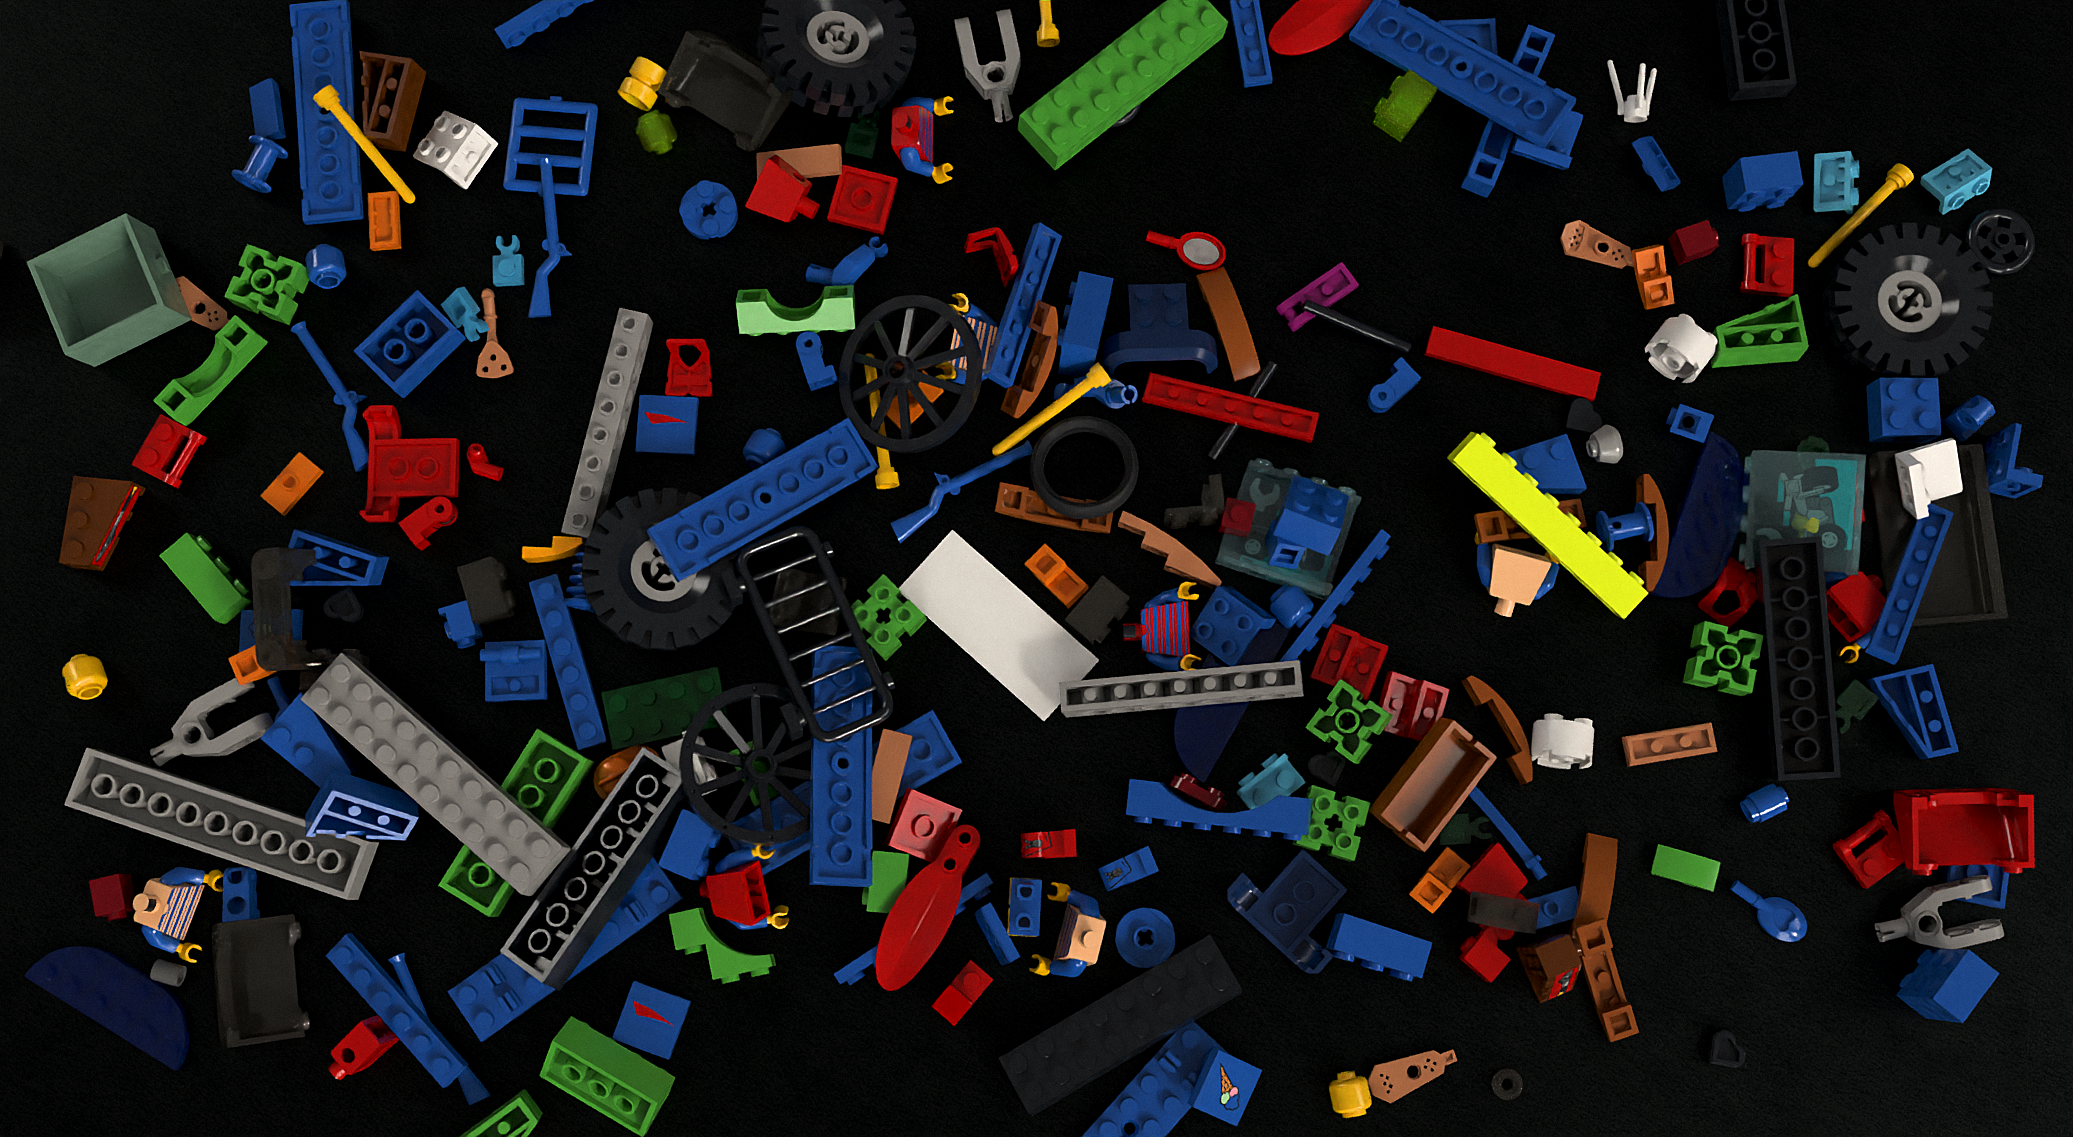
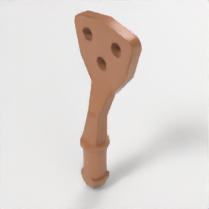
[476,288,514,378]

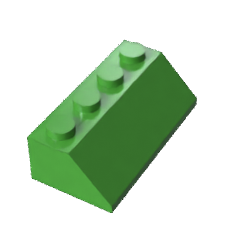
[539,1016,676,1137]

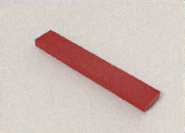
[1424,326,1601,402]
[1142,372,1319,443]

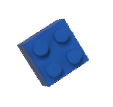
[1722,151,1803,212]
[1866,378,1941,443]
[1273,475,1349,556]
[658,809,725,881]

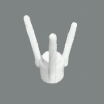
[1607,60,1657,123]

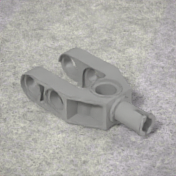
[954,9,1021,122]
[150,678,274,766]
[1875,875,2004,949]

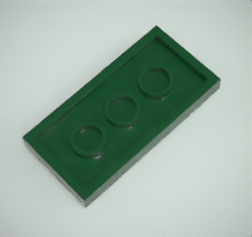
[601,667,730,751]

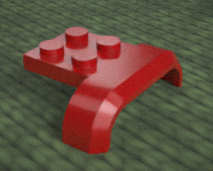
[359,405,460,523]

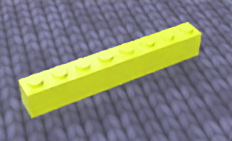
[1447,432,1648,619]

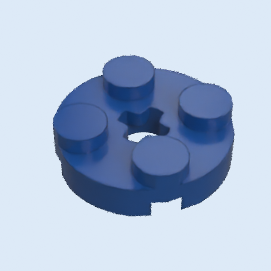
[679,180,738,240]
[1115,908,1175,968]

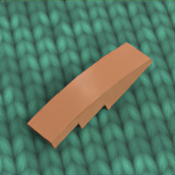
[1118,511,1222,590]

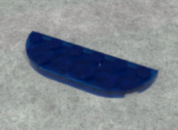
[1651,432,1749,598]
[1173,623,1291,784]
[24,946,190,1070]

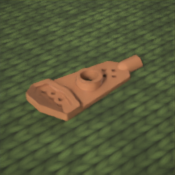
[1560,220,1634,269]
[175,276,230,331]
[1367,1049,1458,1103]

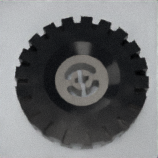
[756,0,916,117]
[1822,223,1993,379]
[581,488,743,652]

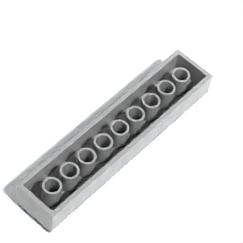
[301,653,572,896]
[64,748,379,900]

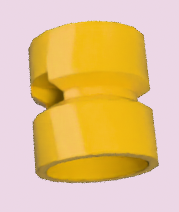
[617,57,669,111]

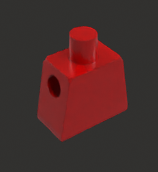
[745,155,820,223]
[1455,842,1531,916]
[329,1015,400,1080]

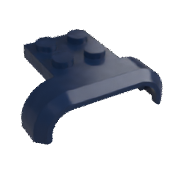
[1101,283,1218,376]
[1227,849,1347,974]

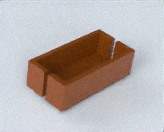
[1368,717,1497,852]

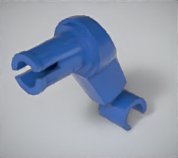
[806,236,888,286]
[1054,376,1138,409]

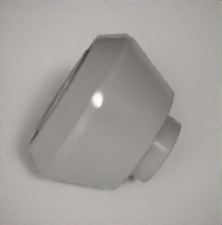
[1586,424,1623,464]

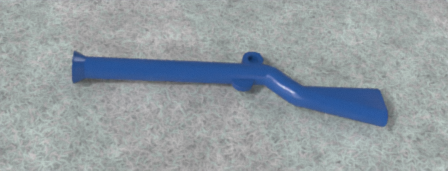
[528,158,572,318]
[290,321,369,472]
[891,440,1033,543]
[388,953,491,1106]

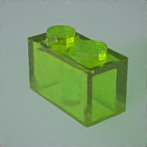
[1373,69,1438,142]

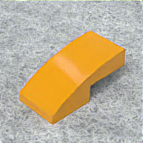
[522,536,586,563]

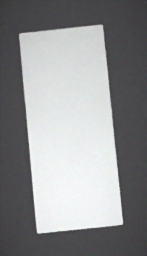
[898,530,1099,721]

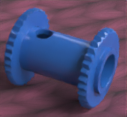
[232,135,288,193]
[1596,502,1654,551]

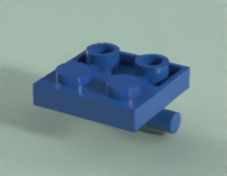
[480,640,547,702]

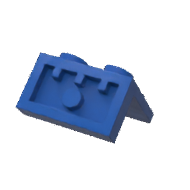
[1509,111,1583,170]
[1980,423,2043,499]
[1189,586,1277,666]

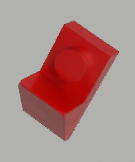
[932,960,994,1026]

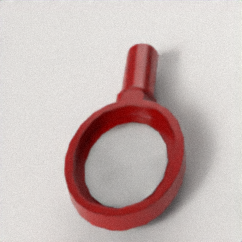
[1146,230,1226,270]

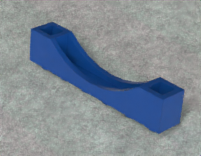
[1460,25,1555,198]
[1126,779,1313,841]

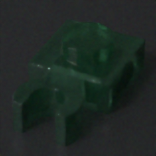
[845,110,879,159]
[1835,679,1880,733]
[1438,814,1492,846]

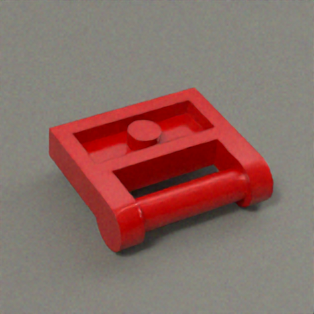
[1740,233,1794,297]
[131,414,207,488]
[1833,810,1904,889]

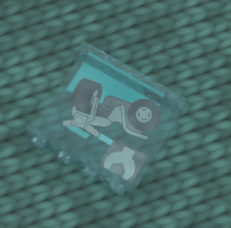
[1739,450,1866,575]
[1215,458,1362,600]

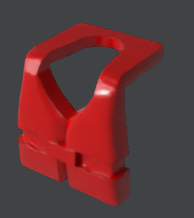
[964,227,1019,287]
[665,339,712,397]
[1698,557,1757,629]

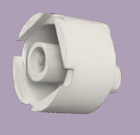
[1645,314,1718,383]
[1531,714,1594,769]

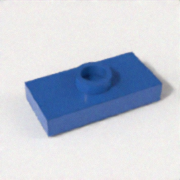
[1632,136,1681,192]
[1520,886,1578,932]

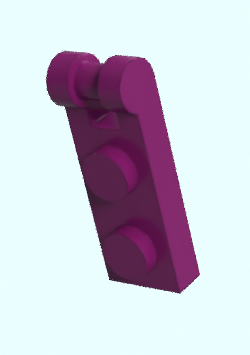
[1276,262,1359,332]

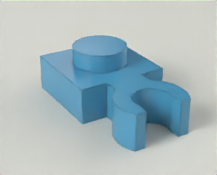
[493,235,525,287]
[441,287,489,342]

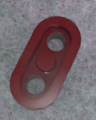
[1169,772,1227,813]

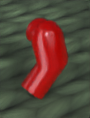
[467,443,503,481]

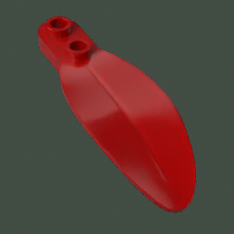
[1268,0,1373,56]
[876,825,981,991]

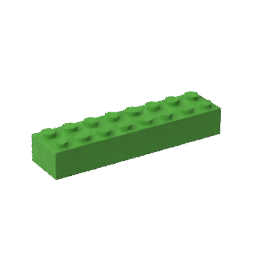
[1017,0,1228,170]

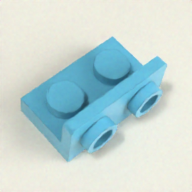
[1920,148,1992,215]
[1813,151,1859,215]
[1236,753,1306,810]

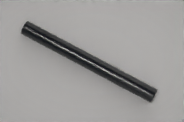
[1302,299,1411,354]
[1207,361,1278,462]

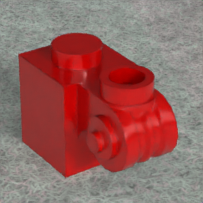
[1458,912,1515,983]

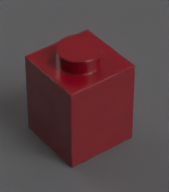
[1668,220,1719,265]
[1218,497,1256,538]
[89,874,135,921]

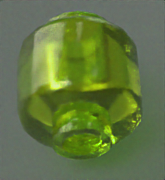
[635,110,678,155]

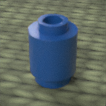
[1740,783,1789,823]

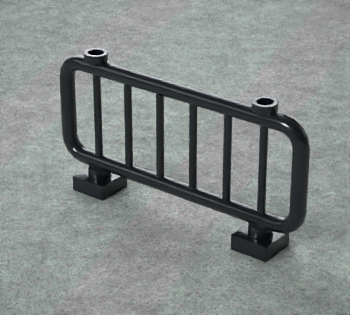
[720,525,895,743]

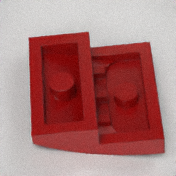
[1310,623,1389,702]
[1378,671,1450,743]

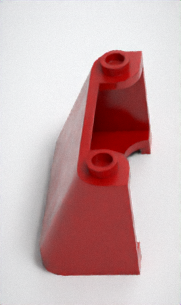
[1893,788,2035,875]

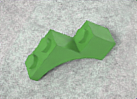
[669,908,776,984]

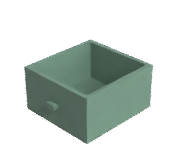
[27,213,192,367]

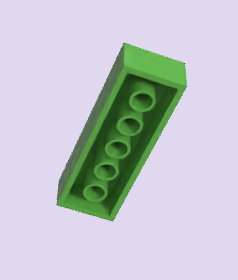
[438,729,595,917]

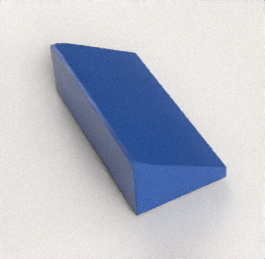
[249,78,286,140]

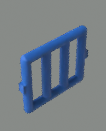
[503,96,598,197]

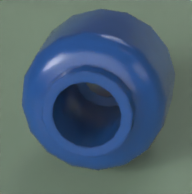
[305,244,347,289]
[743,428,786,470]
[1270,585,1314,629]

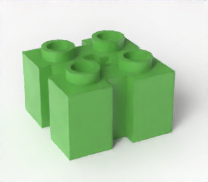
[224,244,309,326]
[841,574,927,661]
[1683,621,1764,697]
[1305,679,1393,764]
[1292,785,1370,862]

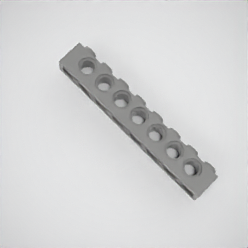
[561,308,654,541]
[1059,660,1304,718]

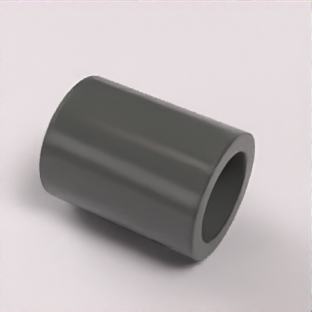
[150,959,187,987]

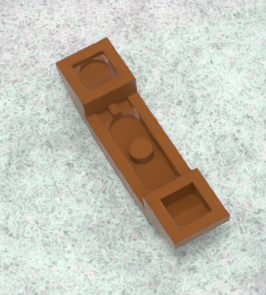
[1196,266,1261,382]
[1001,299,1058,418]
[1636,474,1669,593]
[995,482,1113,534]
[1473,498,1587,544]
[1461,675,1533,785]
[1569,833,1618,939]
[1574,918,1639,1042]

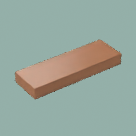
[757,144,842,180]
[1621,722,1717,767]
[872,728,913,824]

